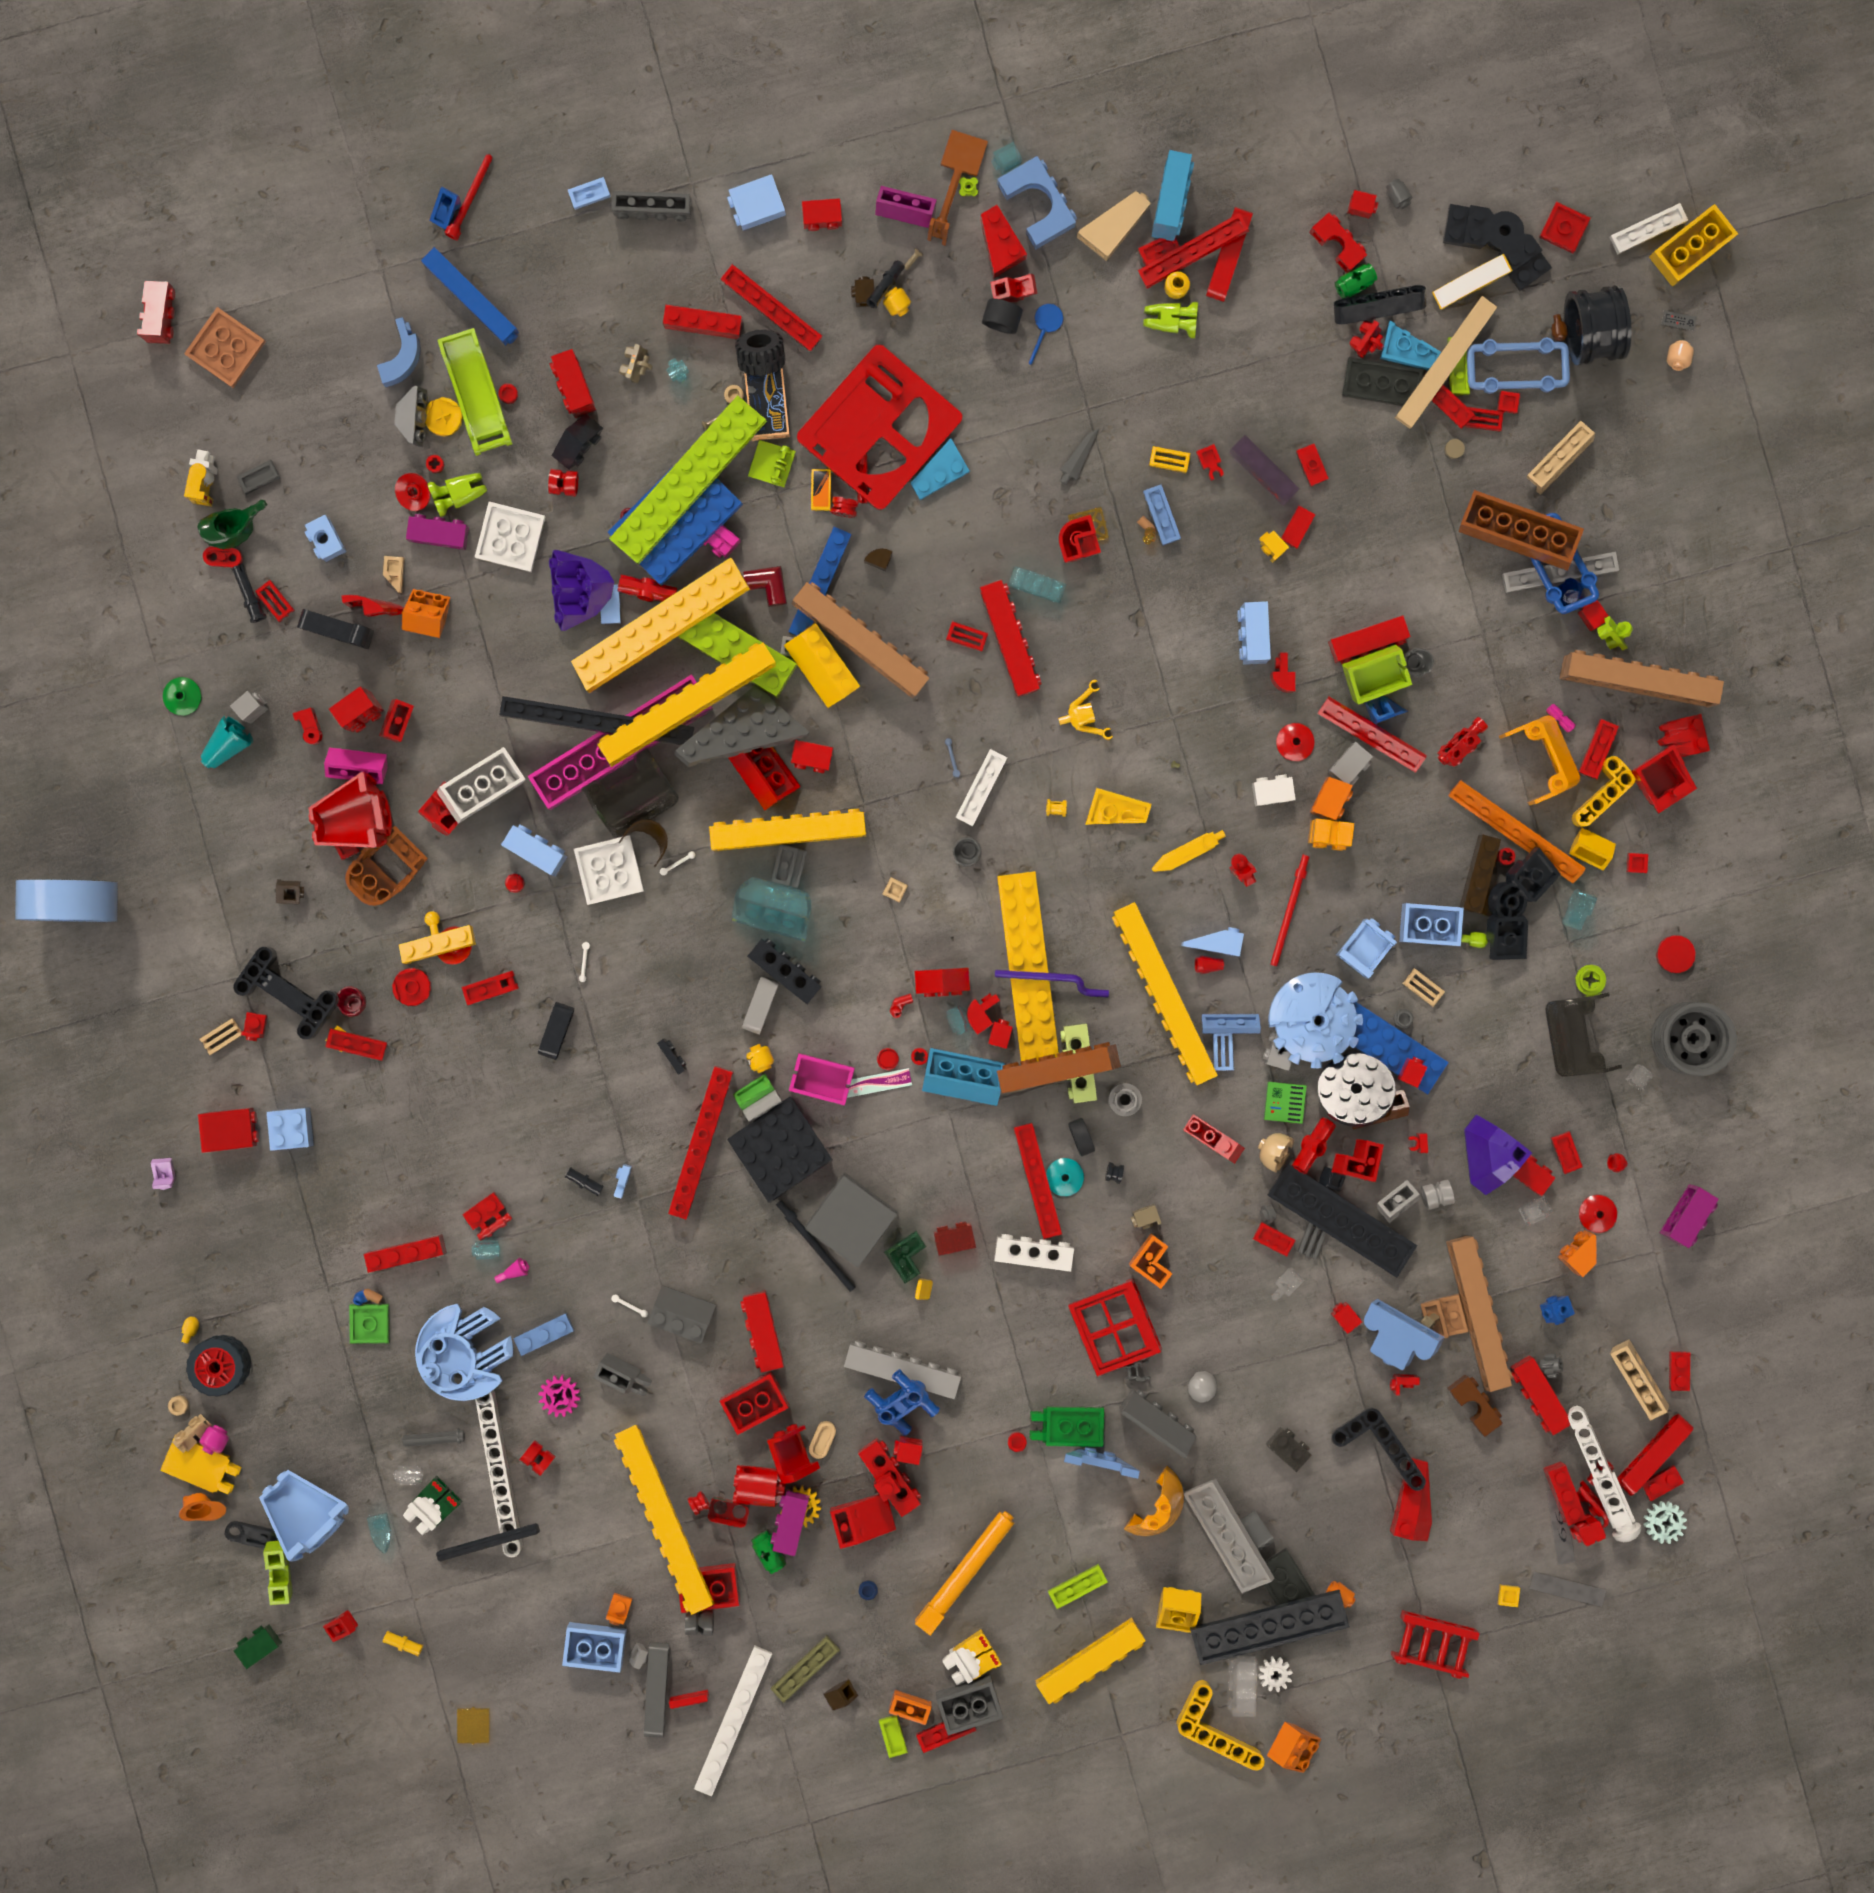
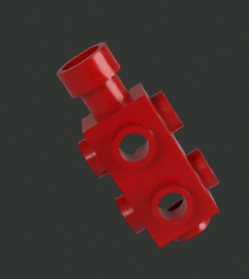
[1437,717,1488,767]

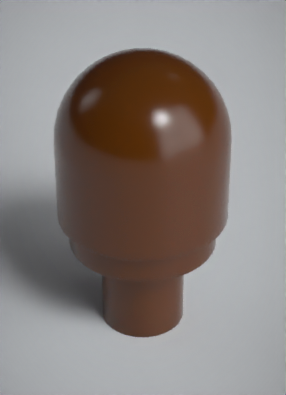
[1551,314,1568,342]

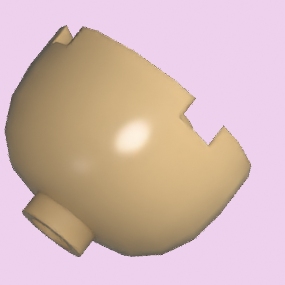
[1258,1133,1294,1173]

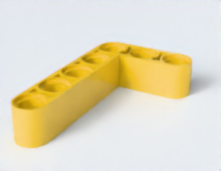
[1176,1680,1265,1771]

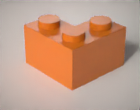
[1129,1233,1172,1289]

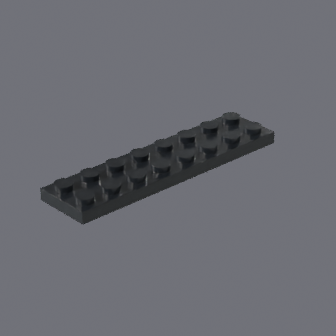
[1267,1163,1418,1278]
[1190,1590,1350,1665]

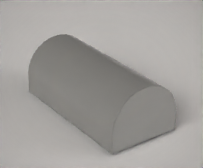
[742,1090,783,1122]

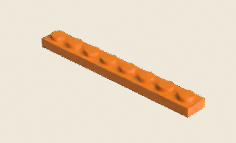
[1448,780,1586,883]

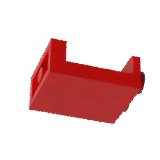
[767,1424,820,1484]

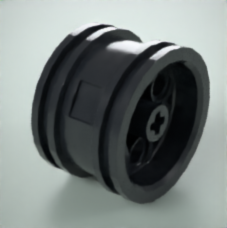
[1564,285,1632,365]

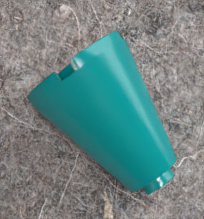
[201,716,253,768]

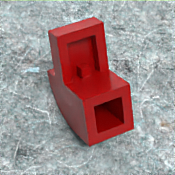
[990,274,1038,302]
[967,993,1000,1035]

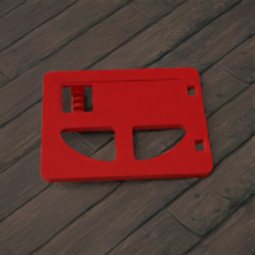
[797,345,962,510]

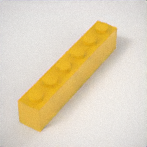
[1035,1617,1146,1704]

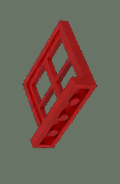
[1068,1278,1162,1376]

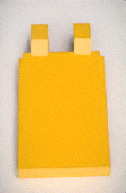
[160,1436,242,1494]

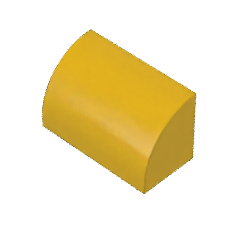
[1569,828,1616,871]

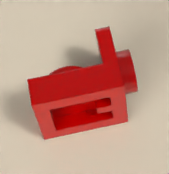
[241,1012,267,1041]
[1390,1374,1420,1396]

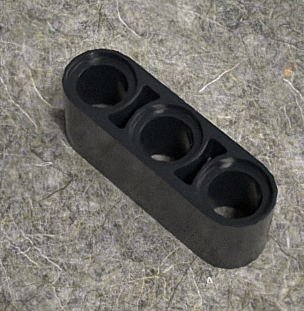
[538,1002,575,1060]

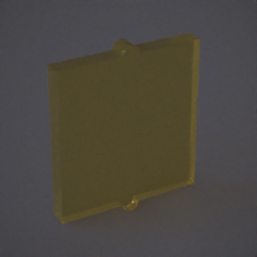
[457,1706,489,1745]

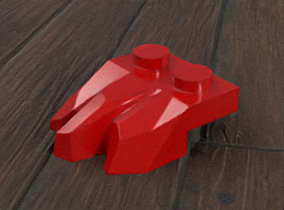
[1657,714,1710,757]

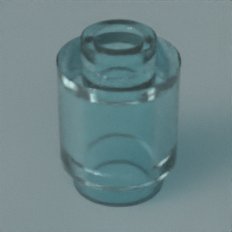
[946,1005,970,1035]
[472,1240,500,1260]

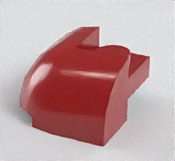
[1058,514,1101,563]
[418,781,458,836]

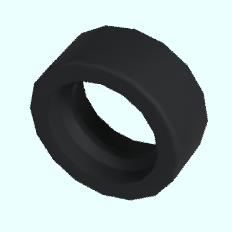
[1068,1118,1095,1157]

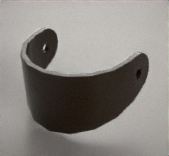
[618,820,668,867]

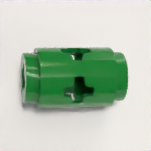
[1335,263,1377,299]
[751,1531,786,1574]

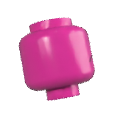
[199,1425,229,1455]

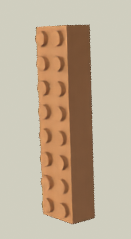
[791,582,929,698]
[1560,650,1724,708]

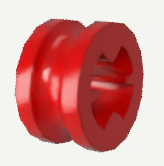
[426,455,445,474]
[1497,848,1515,865]
[911,1048,928,1065]

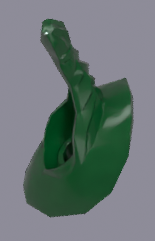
[197,499,268,549]

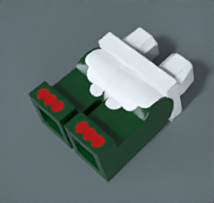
[403,1475,463,1535]

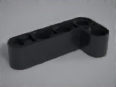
[297,609,374,650]

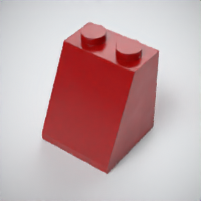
[198,1108,259,1153]

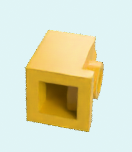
[1259,530,1289,563]

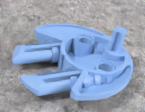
[415,1304,513,1401]

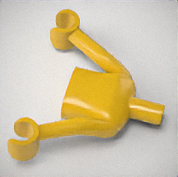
[1058,680,1113,740]

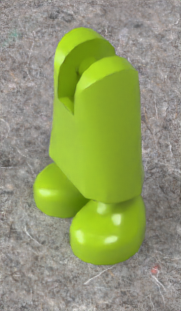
[1143,302,1198,338]
[428,473,487,517]

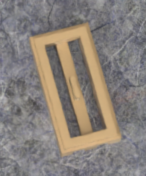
[1402,968,1445,1007]
[200,1018,242,1055]

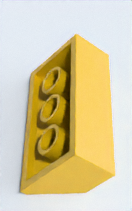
[784,623,860,708]

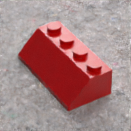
[728,747,801,811]

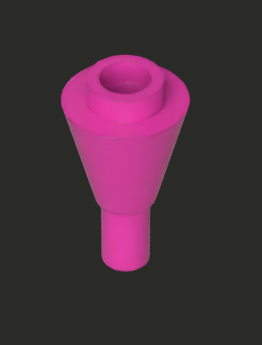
[494,1258,529,1283]

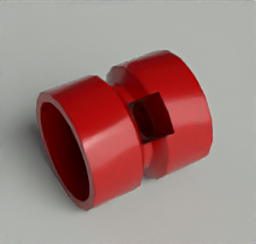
[548,469,579,497]
[519,1440,556,1476]

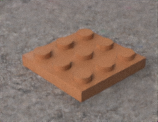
[184,307,266,388]

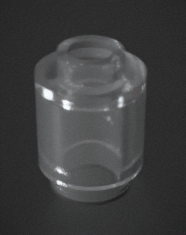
[394,1466,423,1485]

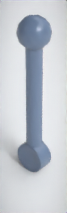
[945,738,960,777]

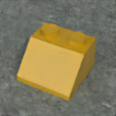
[1156,1587,1201,1633]

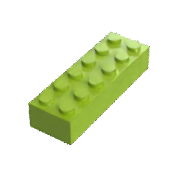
[678,613,797,698]

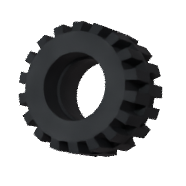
[735,329,786,376]

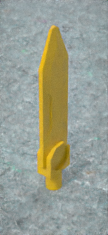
[1152,830,1226,872]

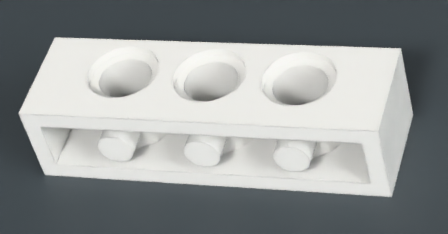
[994,1234,1074,1272]

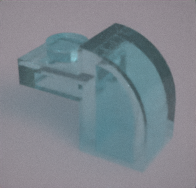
[1562,889,1597,930]

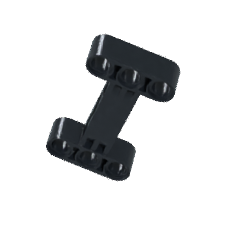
[233,947,339,1039]

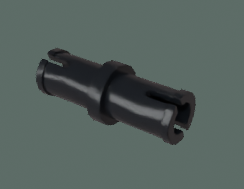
[564,1167,604,1196]

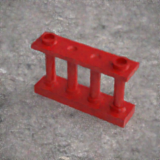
[1391,1610,1480,1679]

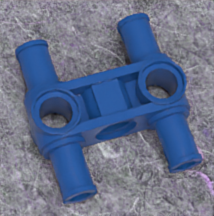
[864,1369,940,1436]

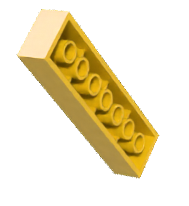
[709,809,866,851]

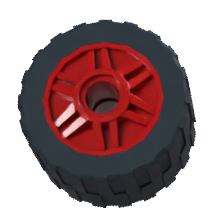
[186,1335,251,1397]

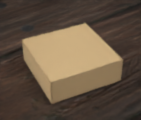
[883,877,908,903]

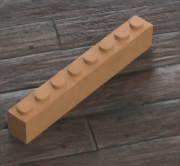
[1446,1236,1512,1392]

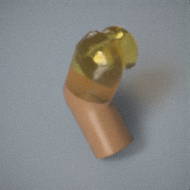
[1137,516,1156,545]

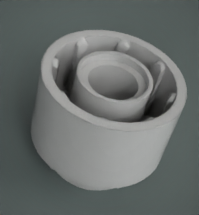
[1108,1083,1142,1116]

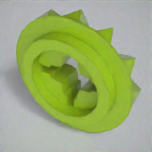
[1575,965,1606,995]

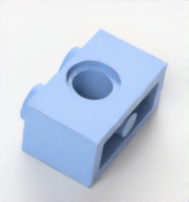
[305,515,346,562]

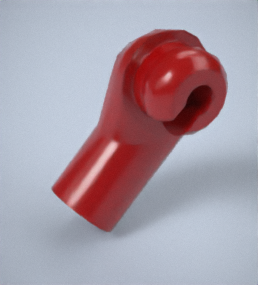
[890,993,913,1018]

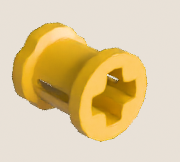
[1046,799,1067,817]

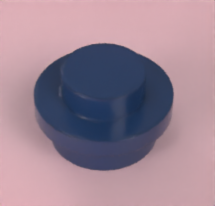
[859,1580,878,1600]

